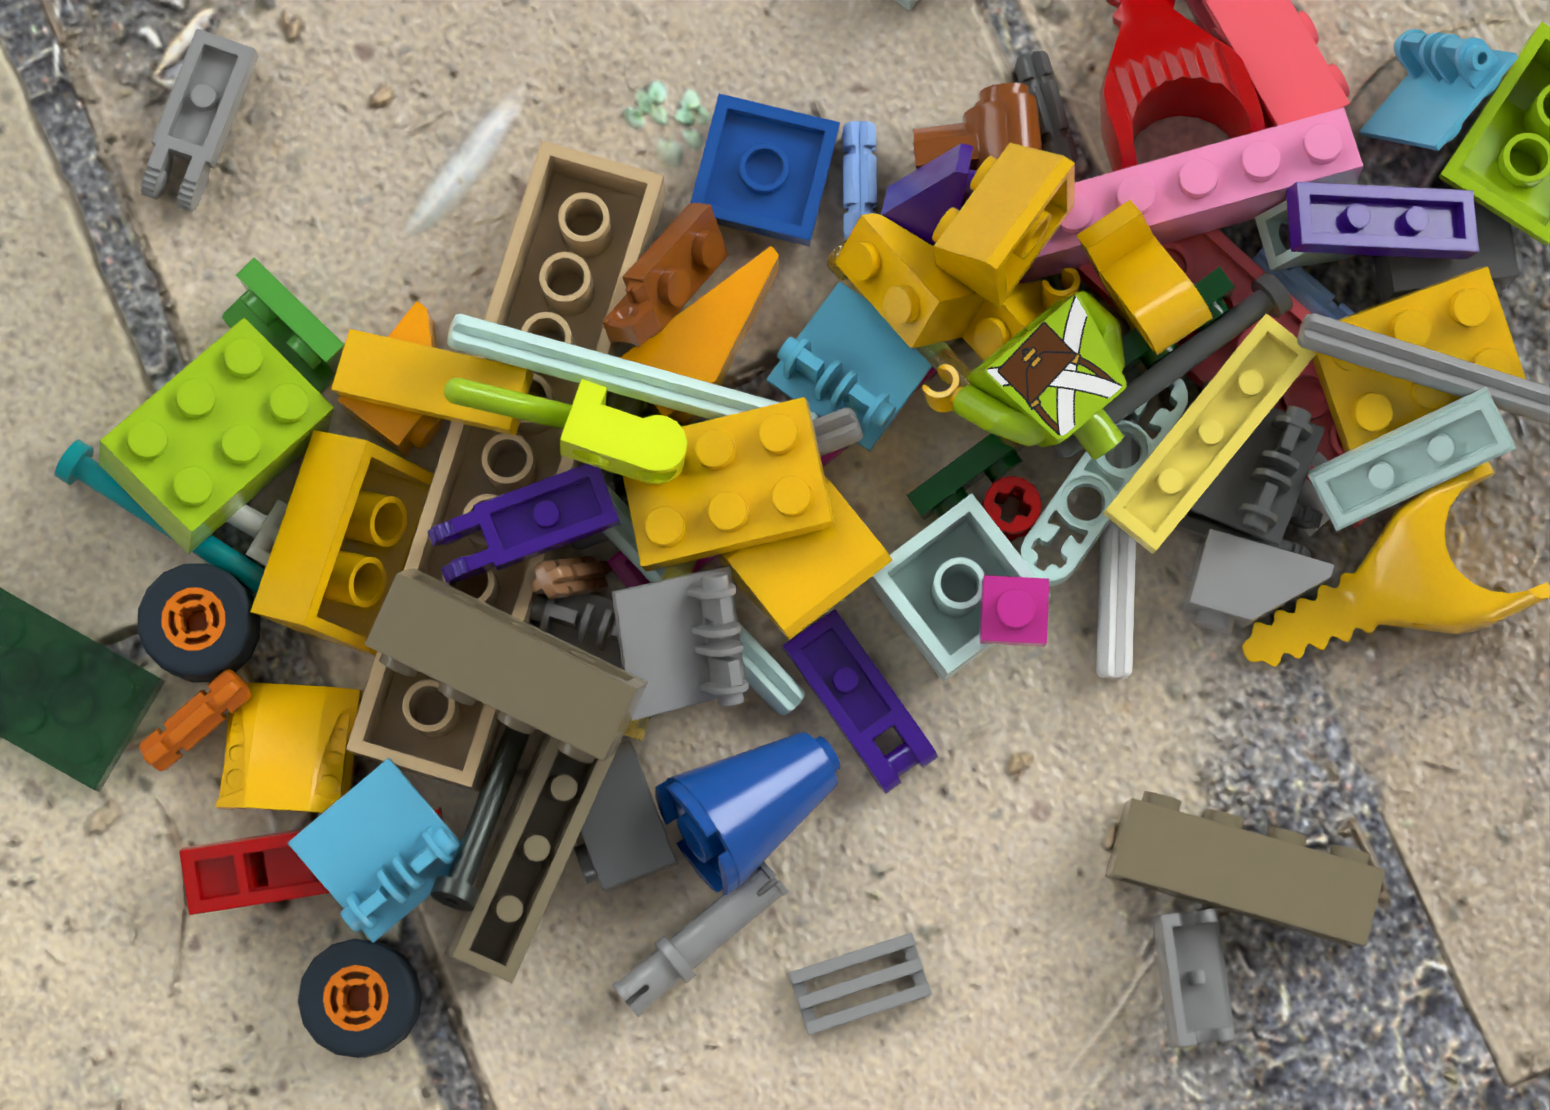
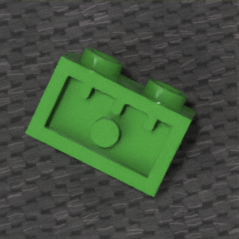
[222,257,345,394]

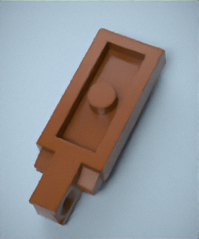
[602,202,729,346]

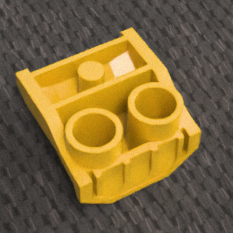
[216,682,363,813]

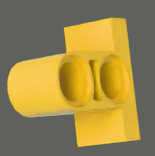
[1076,199,1213,355]

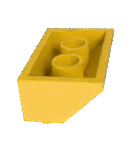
[250,430,434,657]

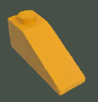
[619,246,779,426]

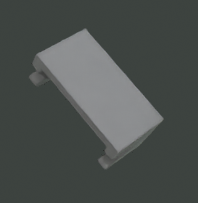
[1151,909,1235,1047]

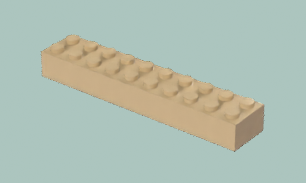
[346,140,666,793]

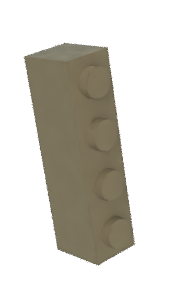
[365,568,648,763]
[445,733,615,983]
[1105,791,1386,947]

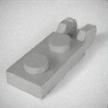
[141,28,259,212]

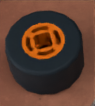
[137,563,261,683]
[298,939,422,1058]

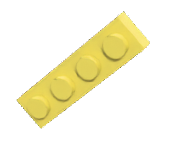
[1102,314,1317,554]

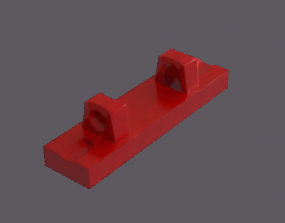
[179,807,443,915]

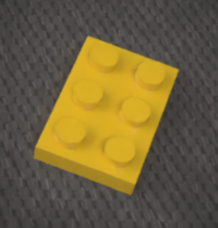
[1312,266,1526,452]
[623,397,835,572]

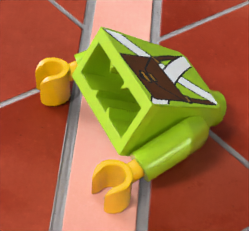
[922,268,1127,460]

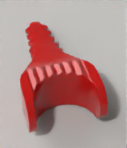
[1099,0,1265,172]

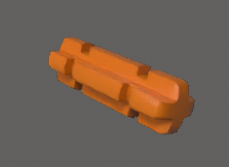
[139,669,251,772]

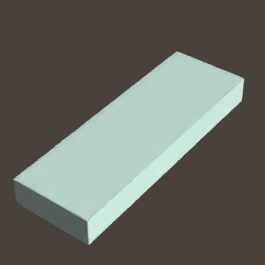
[1308,386,1516,531]

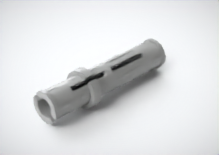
[612,862,788,1017]

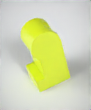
[560,379,687,485]

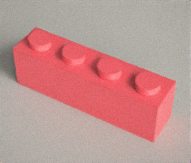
[1185,0,1350,129]

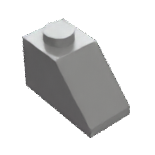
[1181,529,1334,633]

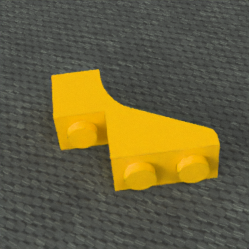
[834,213,1046,361]

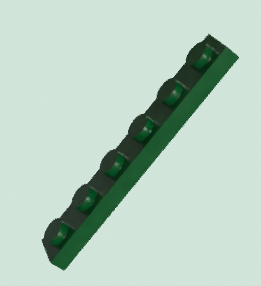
[906,266,1235,520]

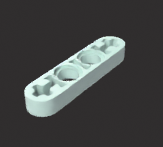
[1021,378,1188,586]

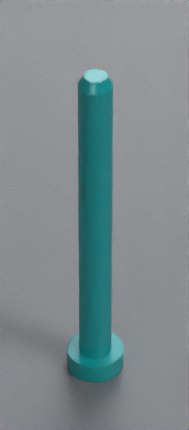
[54,439,265,594]

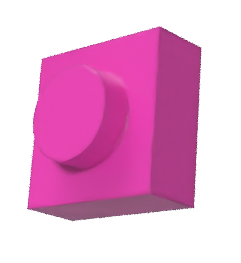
[979,575,1049,647]

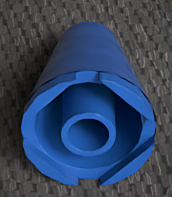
[655,732,841,895]

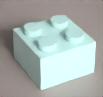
[866,493,1051,682]

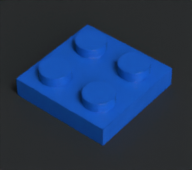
[690,93,840,247]

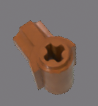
[913,82,1042,171]

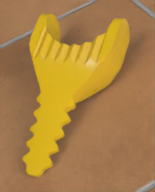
[1242,461,1550,668]

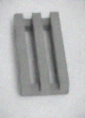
[788,932,932,1035]

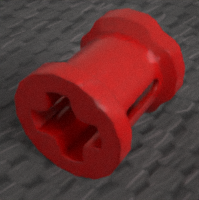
[981,476,1042,542]

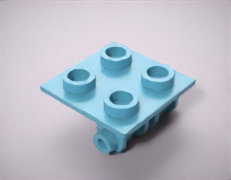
[1359,29,1518,151]
[766,281,943,452]
[288,758,461,943]

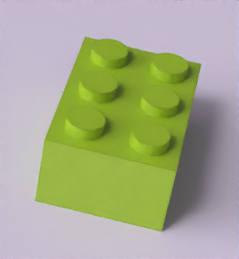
[99,318,334,555]

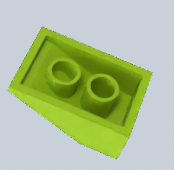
[1438,22,1550,246]

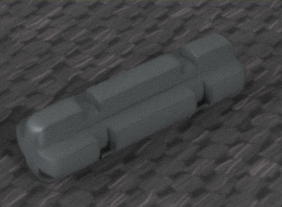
[1015,51,1078,165]

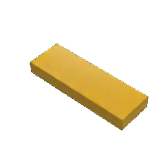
[331,329,534,436]

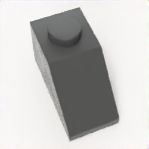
[574,740,678,892]

